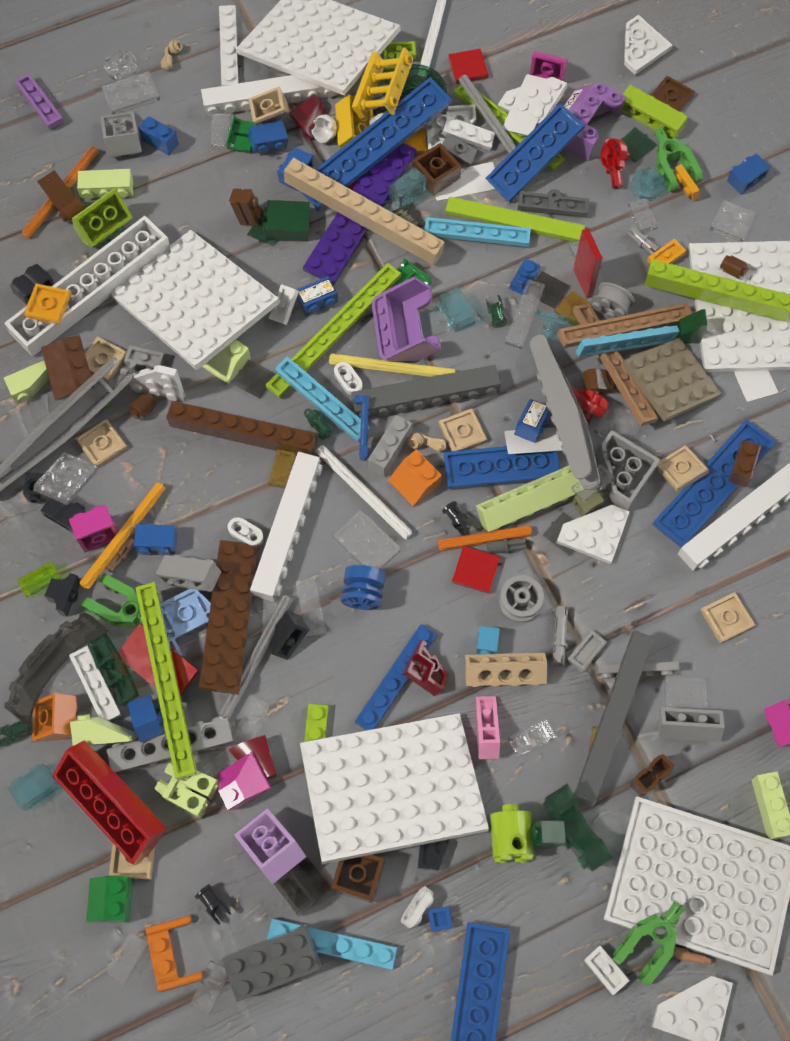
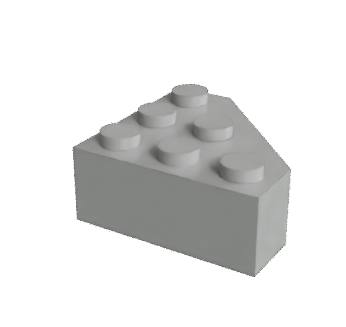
[598,430,660,511]

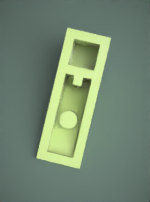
[4,360,49,404]
[70,714,138,746]

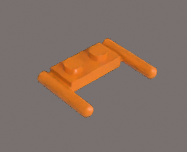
[145,915,205,993]

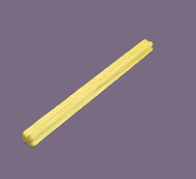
[329,353,456,377]

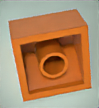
[388,449,442,507]
[32,693,77,742]

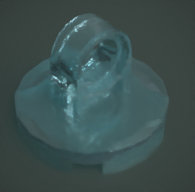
[630,166,665,201]
[534,309,570,342]

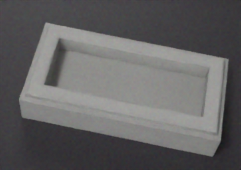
[567,630,607,673]

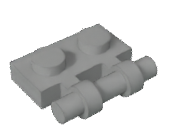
[120,345,165,376]

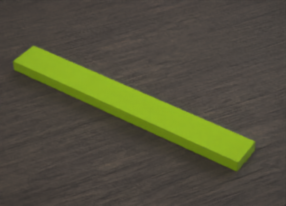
[454,85,565,172]
[445,196,585,243]

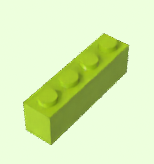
[621,85,688,139]

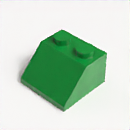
[86,876,133,923]

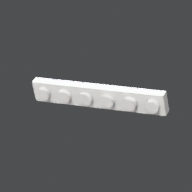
[219,5,239,86]

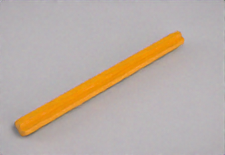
[80,483,166,589]

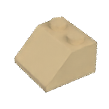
[249,86,290,125]

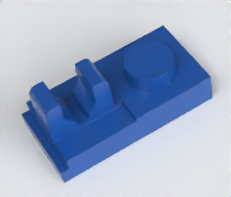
[509,258,541,296]

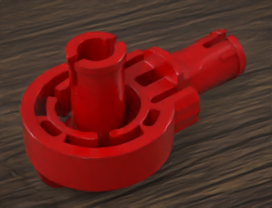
[600,138,630,189]
[571,387,609,425]

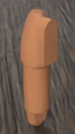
[673,947,713,965]

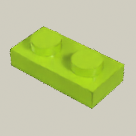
[304,704,329,742]

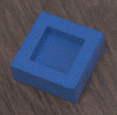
[427,906,453,933]

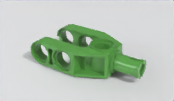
[654,127,703,192]
[81,573,143,627]
[611,900,686,987]

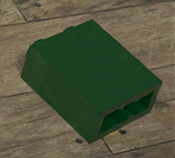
[263,200,310,241]

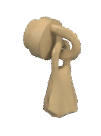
[161,40,182,71]
[408,433,446,452]

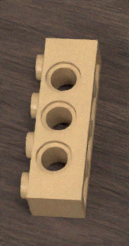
[465,653,547,687]

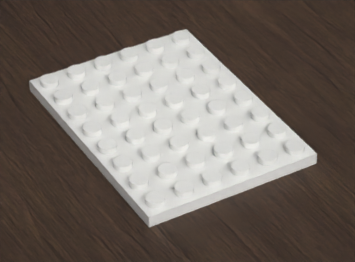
[236,0,401,95]
[110,230,280,370]
[688,241,790,372]
[300,713,489,864]
[603,796,790,976]

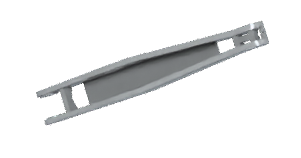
[530,335,600,490]
[0,357,133,492]

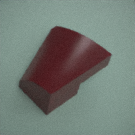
[289,94,327,141]
[403,640,449,696]
[229,735,277,780]

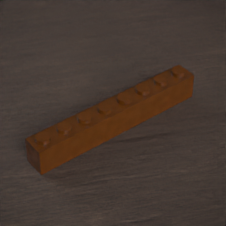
[166,401,317,456]

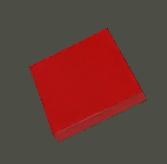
[448,48,489,84]
[452,546,500,594]

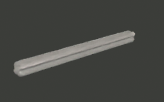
[459,75,516,154]
[220,595,293,719]

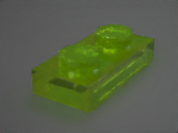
[17,561,62,598]

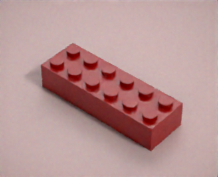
[52,740,167,865]

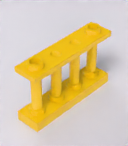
[352,47,414,118]

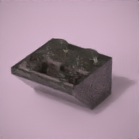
[273,856,332,917]

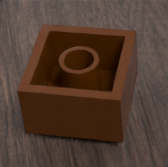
[412,143,461,196]
[331,855,385,903]

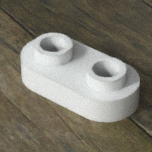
[334,362,362,395]
[228,518,264,546]
[401,886,434,928]

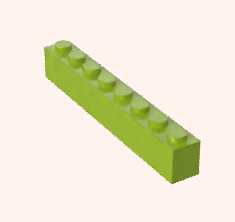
[644,259,790,322]

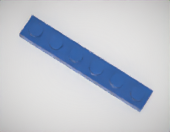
[355,624,437,731]

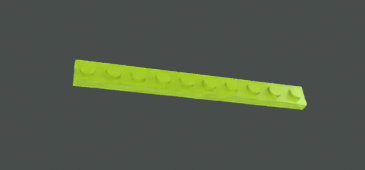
[266,263,401,399]
[135,582,197,780]

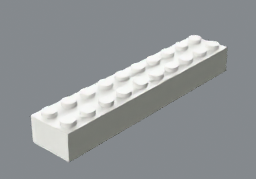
[4,216,170,357]

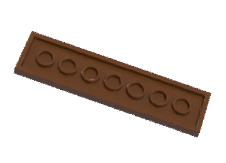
[198,540,258,695]

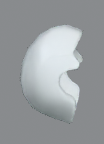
[312,115,337,143]

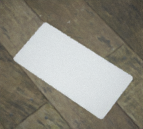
[503,74,553,136]
[435,162,495,200]
[734,370,778,401]
[504,427,562,454]

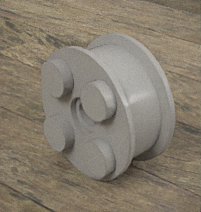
[591,282,635,319]
[499,575,544,622]

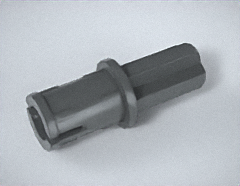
[487,538,526,554]

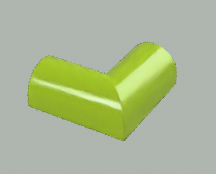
[383,41,416,73]

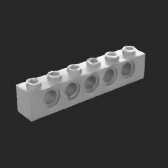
[107,716,235,776]

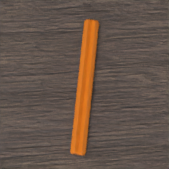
[438,525,532,551]

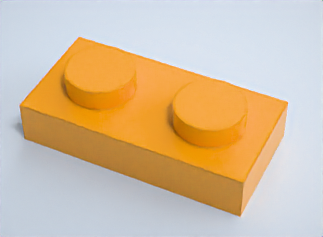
[675,164,699,202]
[647,239,686,264]

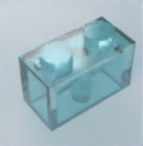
[389,167,426,209]
[438,287,476,333]
[7,763,60,811]

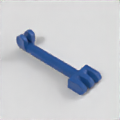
[354,395,369,460]

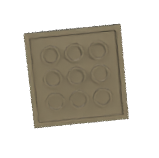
[622,338,722,422]

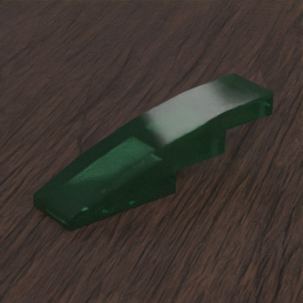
[85,626,140,706]

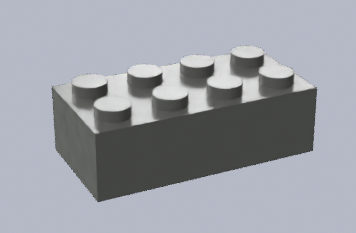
[222,924,322,1002]

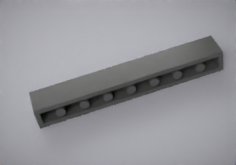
[351,364,501,419]

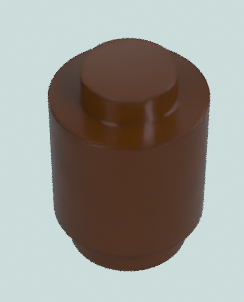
[720,255,749,279]
[129,393,157,420]

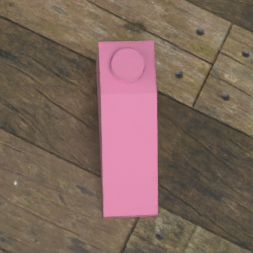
[476,696,500,759]

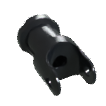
[442,501,472,536]
[195,884,231,925]

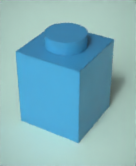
[476,626,500,654]

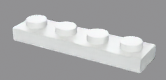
[69,646,122,722]

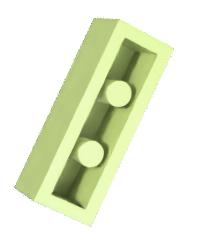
[77,169,133,199]
[751,772,790,840]

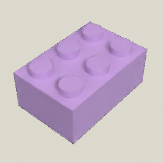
[234,808,306,884]

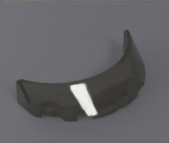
[4,613,109,726]

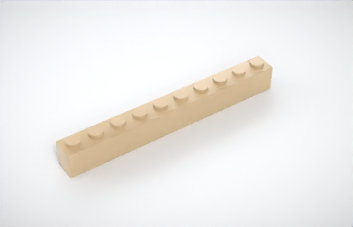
[284,158,445,266]

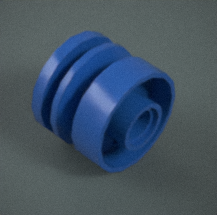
[341,565,385,610]

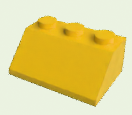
[335,94,374,148]

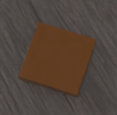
[650,76,695,112]

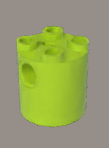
[490,804,535,863]

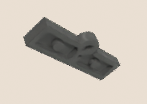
[518,189,589,217]

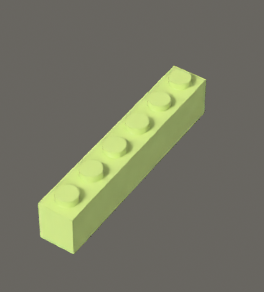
[476,465,586,532]

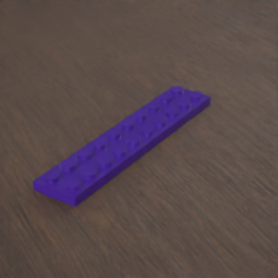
[303,143,417,285]

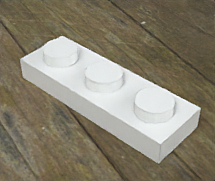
[442,116,495,150]

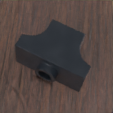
[44,573,81,617]

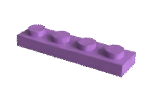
[15,73,64,130]

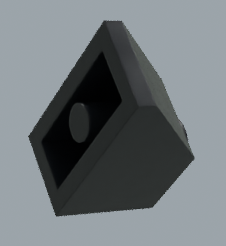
[271,610,310,660]

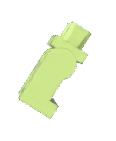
[155,762,218,819]

